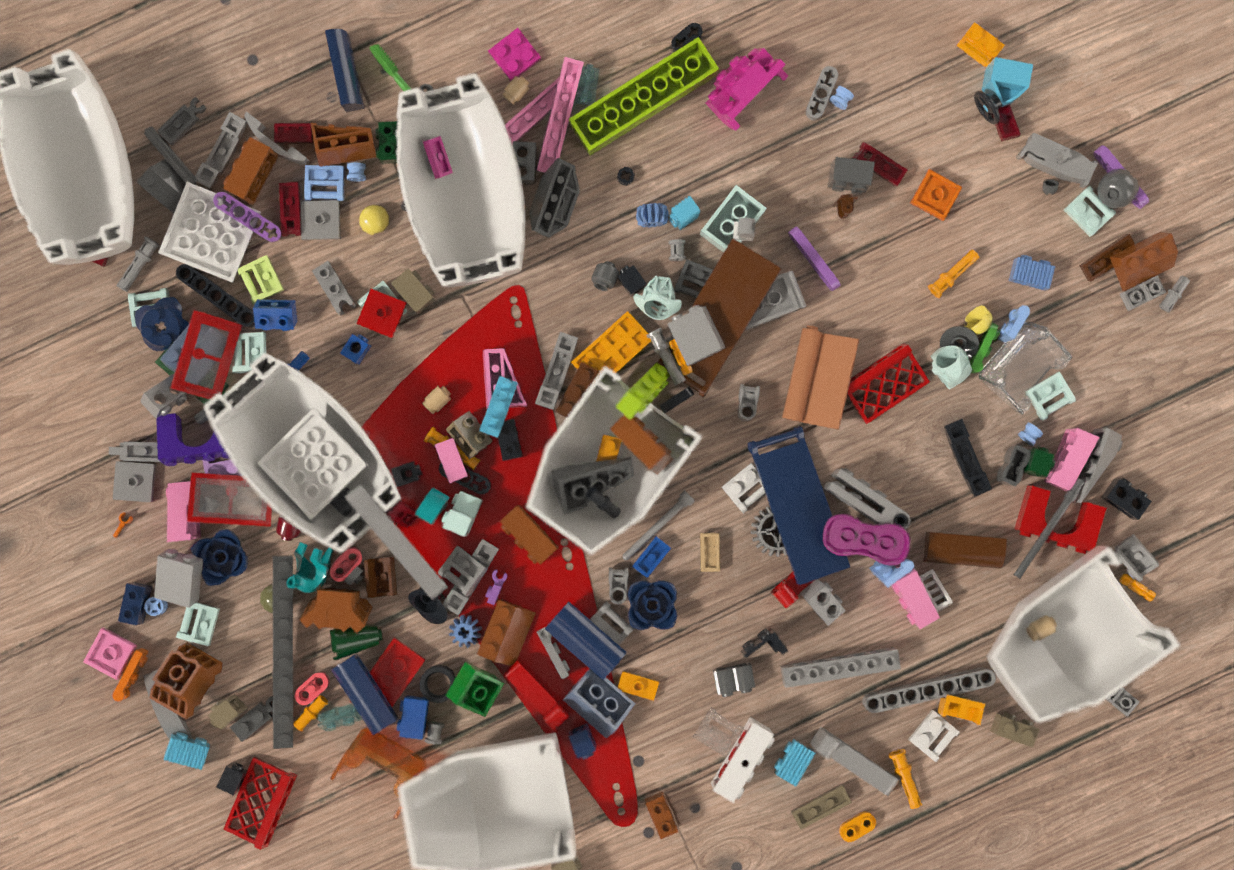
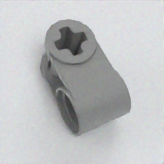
[737,384,760,421]
[609,567,628,604]

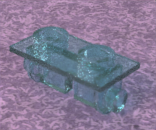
[575,64,600,106]
[318,704,360,731]

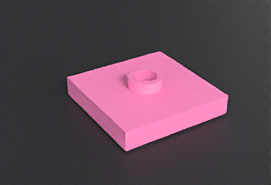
[83,627,137,680]

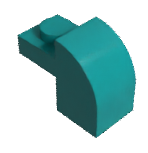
[415,487,450,524]

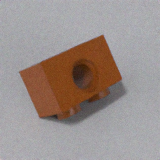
[645,791,679,840]

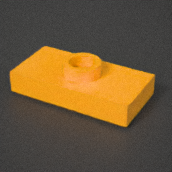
[617,671,659,701]

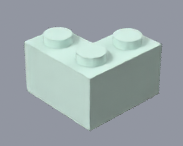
[442,491,483,536]

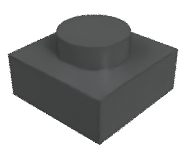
[344,565,364,585]

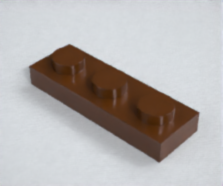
[1079,234,1135,282]
[555,361,600,418]

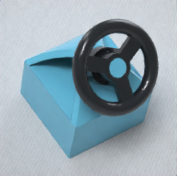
[974,57,1033,124]

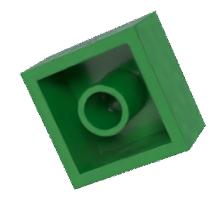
[446,662,505,717]

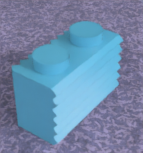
[669,196,700,230]
[164,732,210,770]
[774,739,816,787]

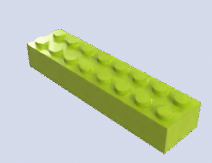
[569,37,719,156]

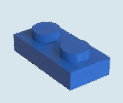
[632,536,671,578]

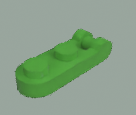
[970,322,1000,374]

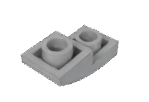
[1120,275,1166,311]
[1106,687,1140,717]

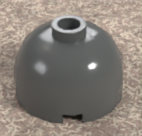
[1097,169,1139,209]

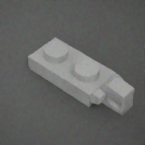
[109,442,160,462]
[537,627,570,679]

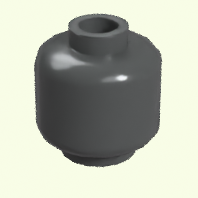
[591,261,619,291]

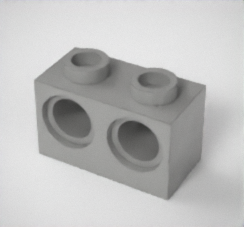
[140,374,188,418]
[800,579,845,626]

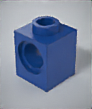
[340,334,371,365]

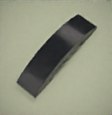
[944,419,992,497]

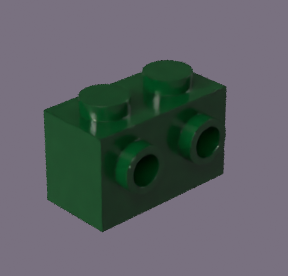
[375,121,398,164]
[1023,446,1055,477]

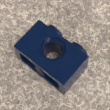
[118,582,152,626]
[568,723,596,759]

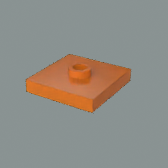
[910,169,963,221]

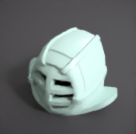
[633,275,682,320]
[931,346,972,389]

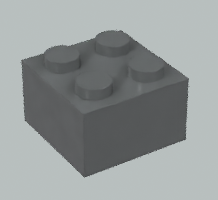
[828,157,875,195]

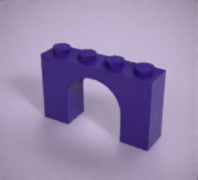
[156,413,230,466]

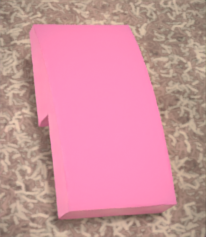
[435,438,468,483]

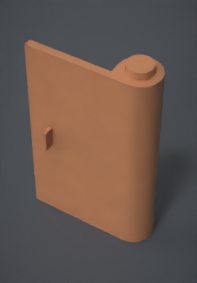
[782,325,859,430]

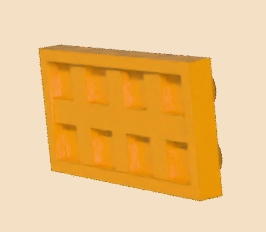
[571,311,651,378]

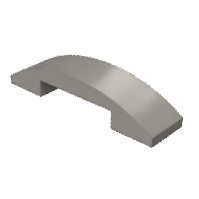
[244,111,310,165]
[195,112,247,188]
[535,332,578,410]
[443,539,499,615]
[144,669,193,740]

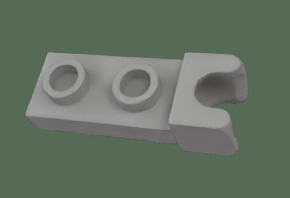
[312,261,356,316]

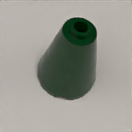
[330,625,383,661]

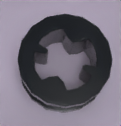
[617,167,634,186]

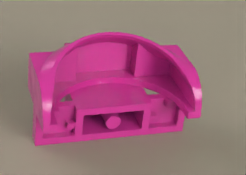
[705,48,788,131]

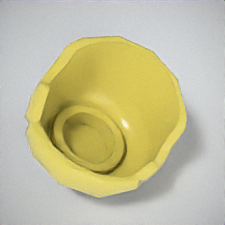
[359,205,389,235]
[964,305,993,335]

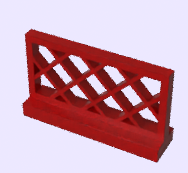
[847,343,930,424]
[223,757,298,850]

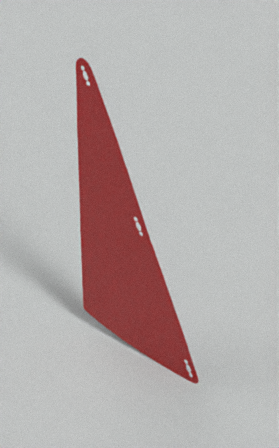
[361,285,638,827]

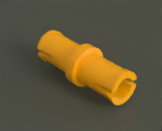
[293,695,329,731]

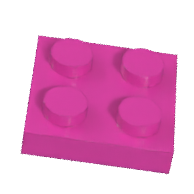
[488,28,541,81]

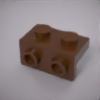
[364,557,398,598]

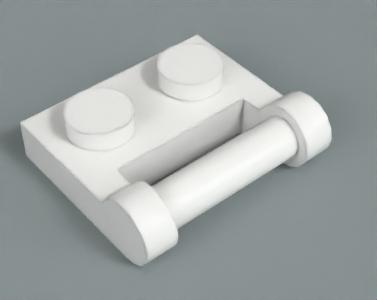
[721,463,765,514]
[908,710,960,762]

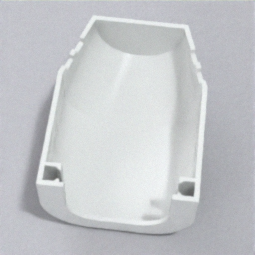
[527,366,702,554]
[987,546,1180,723]
[398,733,576,870]

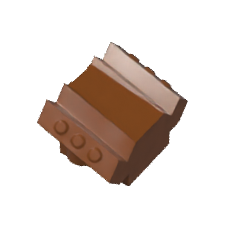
[300,587,373,633]
[150,642,223,719]

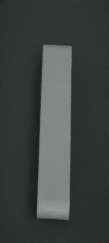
[345,485,447,600]
[862,667,996,713]

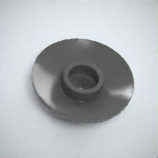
[940,326,979,359]

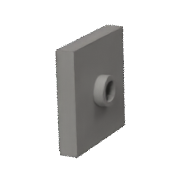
[300,200,341,240]
[113,461,156,502]

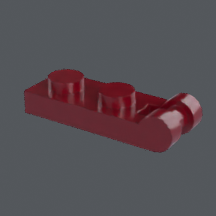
[852,142,908,187]
[279,182,301,237]
[386,500,419,528]

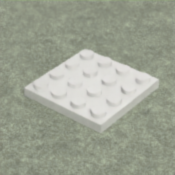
[158,182,261,283]
[257,409,368,519]

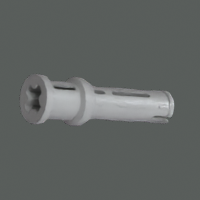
[116,236,161,292]
[646,328,686,386]

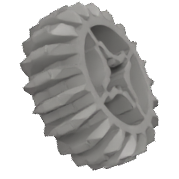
[750,506,787,557]

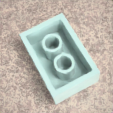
[700,185,767,253]

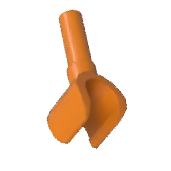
[113,512,133,538]

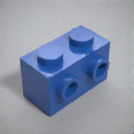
[253,299,298,331]
[397,695,429,740]

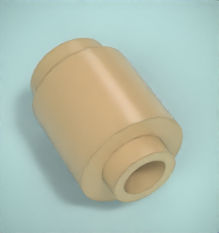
[502,76,530,105]
[423,386,451,414]
[1026,615,1057,642]

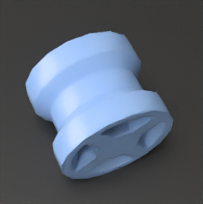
[830,86,854,110]
[347,163,366,182]
[1018,422,1043,446]
[144,597,168,616]

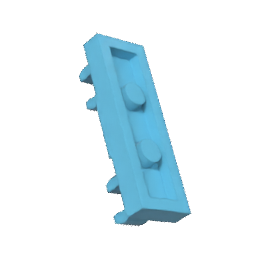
[479,376,518,438]

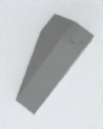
[1074,428,1123,503]

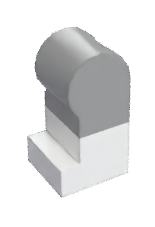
[733,218,756,241]

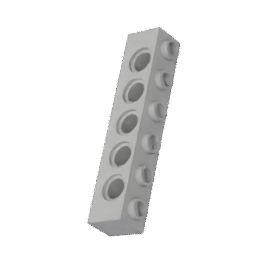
[780,647,901,688]

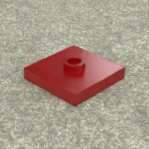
[356,289,407,339]

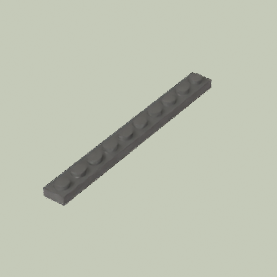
[272,555,293,749]

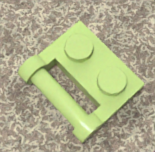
[237,255,284,305]

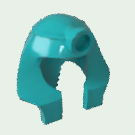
[287,542,334,593]

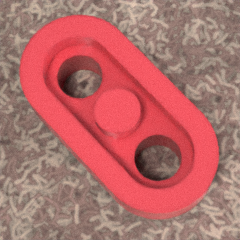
[330,547,362,582]
[295,672,330,705]

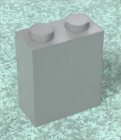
[668,305,726,366]
[154,549,203,608]

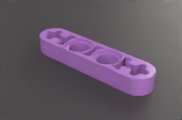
[1093,145,1149,209]
[213,192,281,242]
[788,226,841,291]

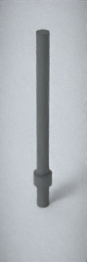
[1014,478,1085,579]

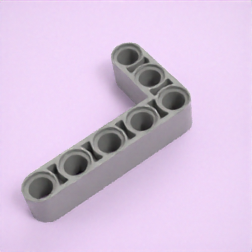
[810,727,899,796]

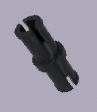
[586,487,621,518]

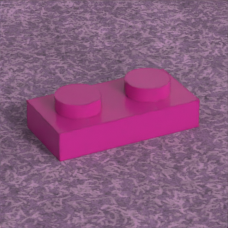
[423,136,453,179]

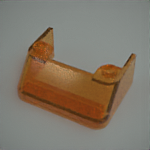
[330,727,427,819]

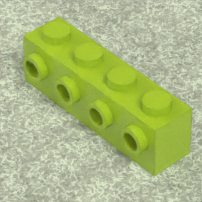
[615,362,670,420]

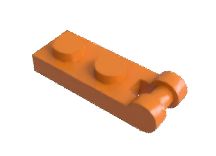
[113,648,149,702]

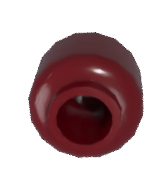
[276,515,301,541]

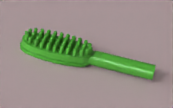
[370,44,412,91]

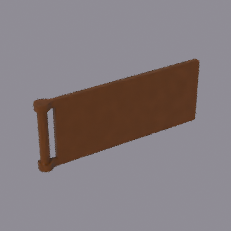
[657,239,782,398]

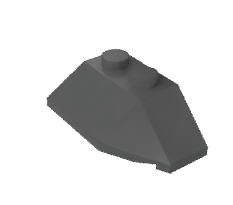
[529,158,580,238]

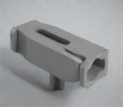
[1016,133,1098,188]

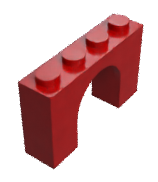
[1015,486,1106,554]

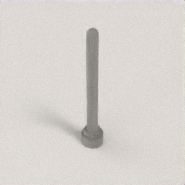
[623,490,695,560]

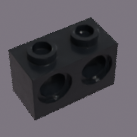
[498,419,523,461]
[1101,478,1152,520]

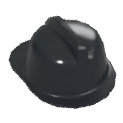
[408,586,448,624]

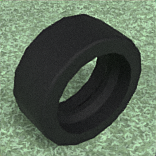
[420,665,457,703]

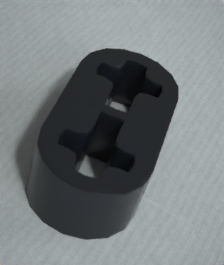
[671,23,703,52]
[659,386,694,413]

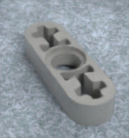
[806,66,838,120]

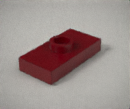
[991,104,1021,142]
[274,123,313,144]

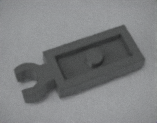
[157,97,207,146]
[230,696,273,742]

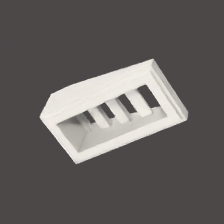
[919,569,953,612]

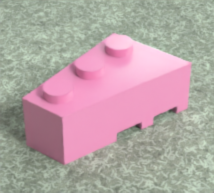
[483,349,527,408]

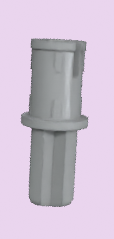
[1159,276,1190,313]

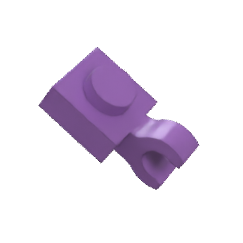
[486,569,507,605]

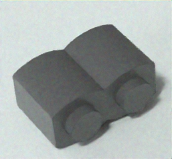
[997,445,1031,486]
[713,663,756,697]

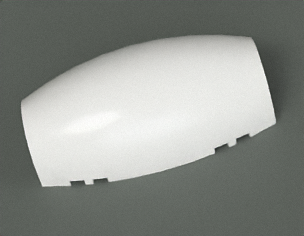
[0,49,134,265]
[396,74,525,287]
[204,353,401,553]

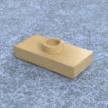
[700,533,720,572]

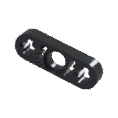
[439,463,491,494]

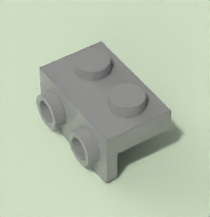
[1114,534,1159,582]

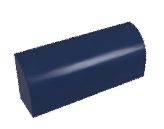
[325,29,365,112]
[545,601,627,680]
[331,653,399,735]

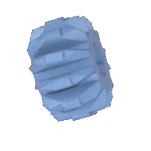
[636,203,669,228]
[449,615,482,648]

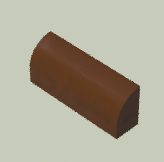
[924,532,1007,569]

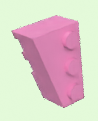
[1044,428,1099,491]
[166,481,201,542]
[891,564,940,629]

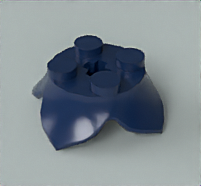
[135,297,189,351]
[191,529,248,586]
[628,580,677,630]

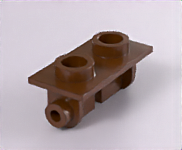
[833,194,858,219]

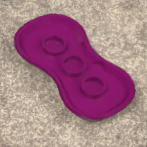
[823,514,911,566]

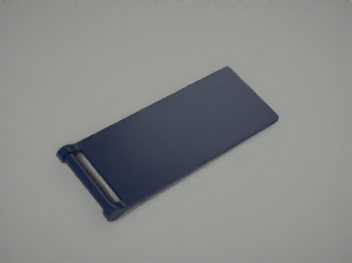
[747,426,850,585]

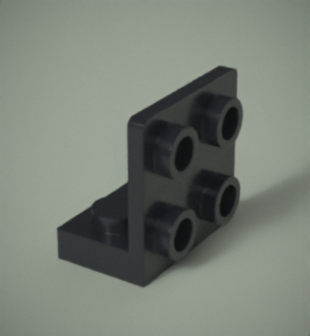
[741,628,789,658]

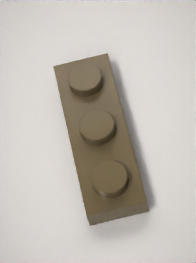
[791,784,852,829]

